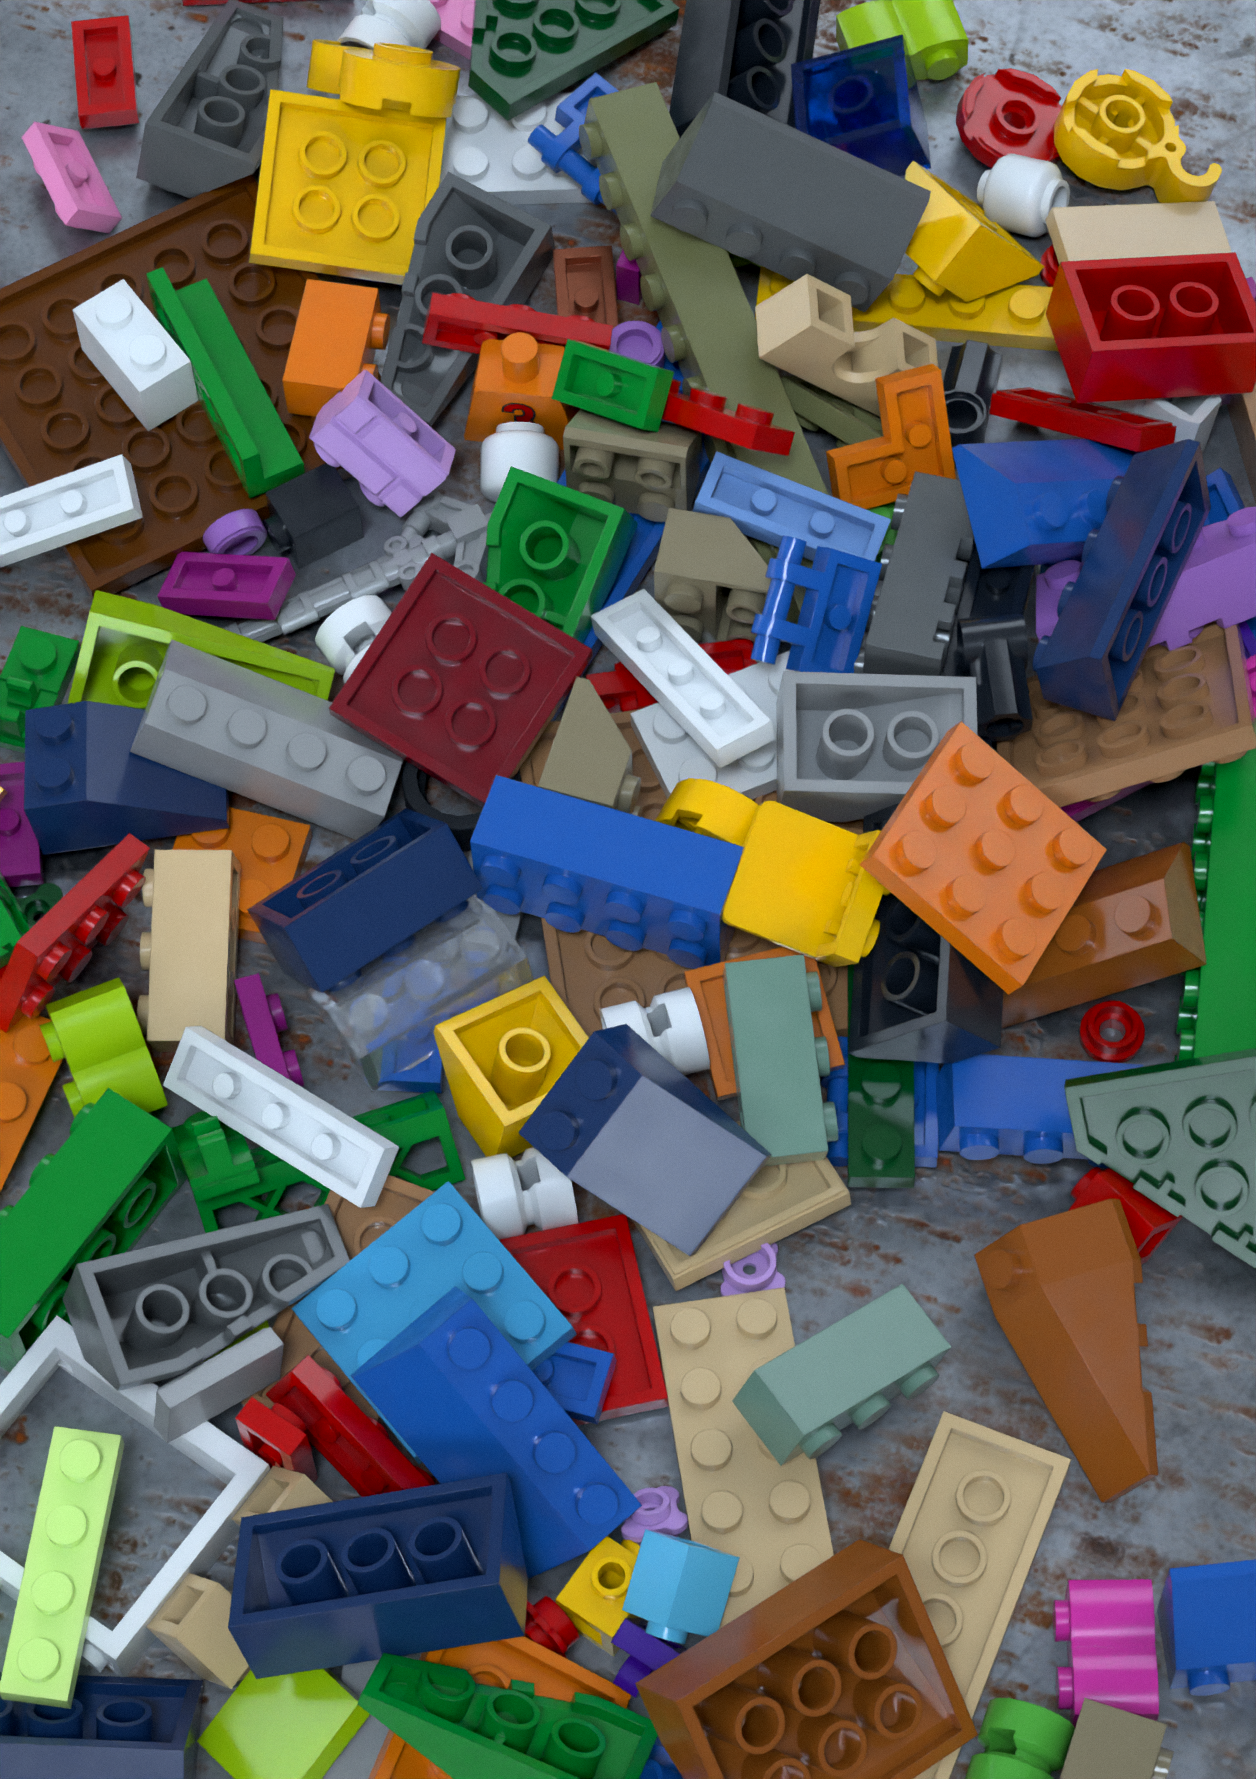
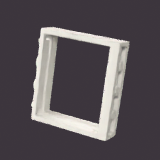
[0,1316,270,1677]

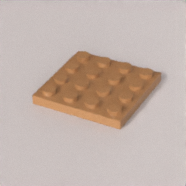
[997,621,1256,808]

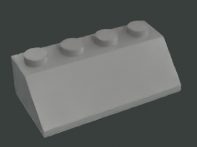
[130,640,403,840]

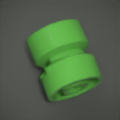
[965,1698,1075,1779]

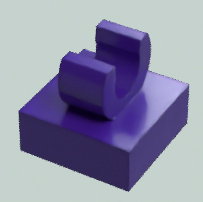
[611,1618,688,1698]

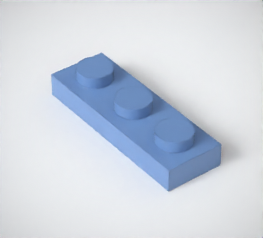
[693,451,891,561]

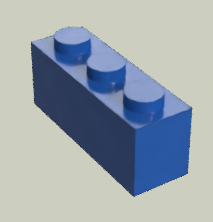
[935,1054,1143,1168]

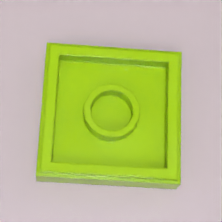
[197,1668,370,1779]

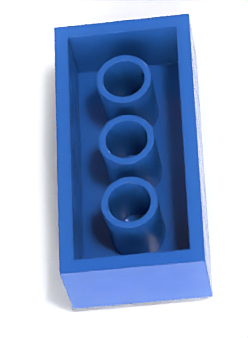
[470,775,744,969]

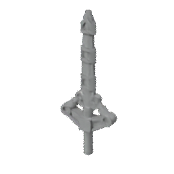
[222,489,492,642]

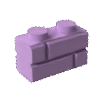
[309,370,456,517]

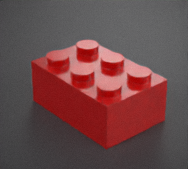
[1046,252,1256,403]

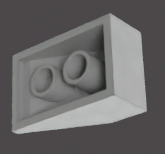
[776,671,977,822]

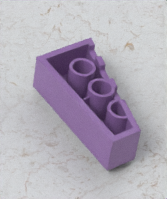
[1036,507,1256,651]

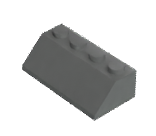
[650,92,931,312]

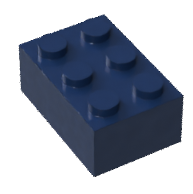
[247,808,483,993]

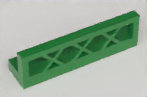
[146,267,305,498]
[185,1090,466,1233]

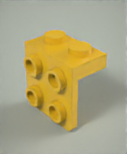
[722,801,890,967]

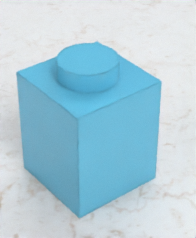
[622,1529,740,1644]

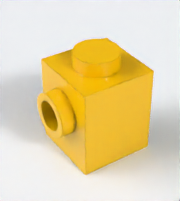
[555,1536,642,1657]

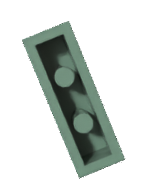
[722,954,838,1166]
[732,1283,951,1466]

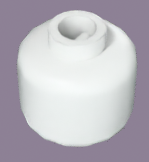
[977,154,1070,237]
[480,422,559,502]

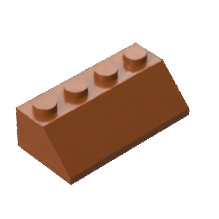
[1002,842,1207,1028]

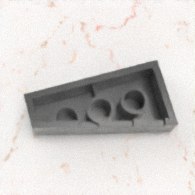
[854,471,975,676]

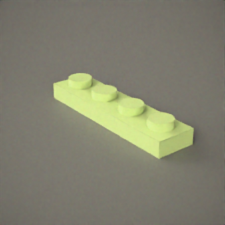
[0,1426,125,1709]

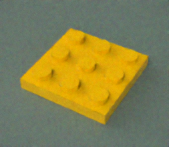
[249,89,447,285]

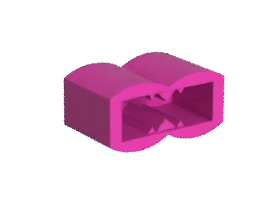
[1053,1579,1159,1727]

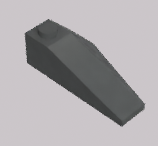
[136,0,283,198]
[380,172,555,427]
[63,1204,350,1391]

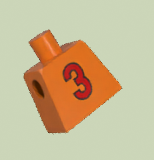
[464,332,581,450]

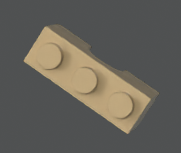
[755,274,938,417]
[146,1466,333,1689]

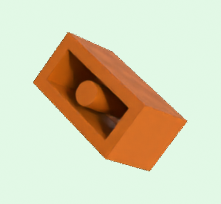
[282,279,390,417]

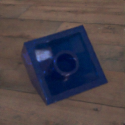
[791,34,931,176]

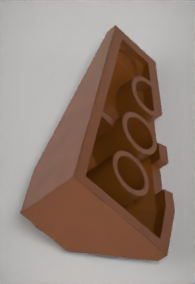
[974,1199,1158,1503]

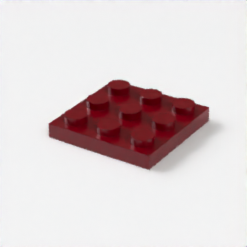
[329,553,593,808]

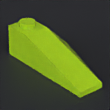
[67,590,335,709]

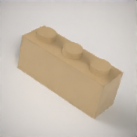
[137,850,241,1052]

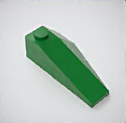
[483,466,638,643]
[358,1653,658,1779]

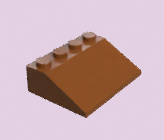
[635,1539,978,1779]

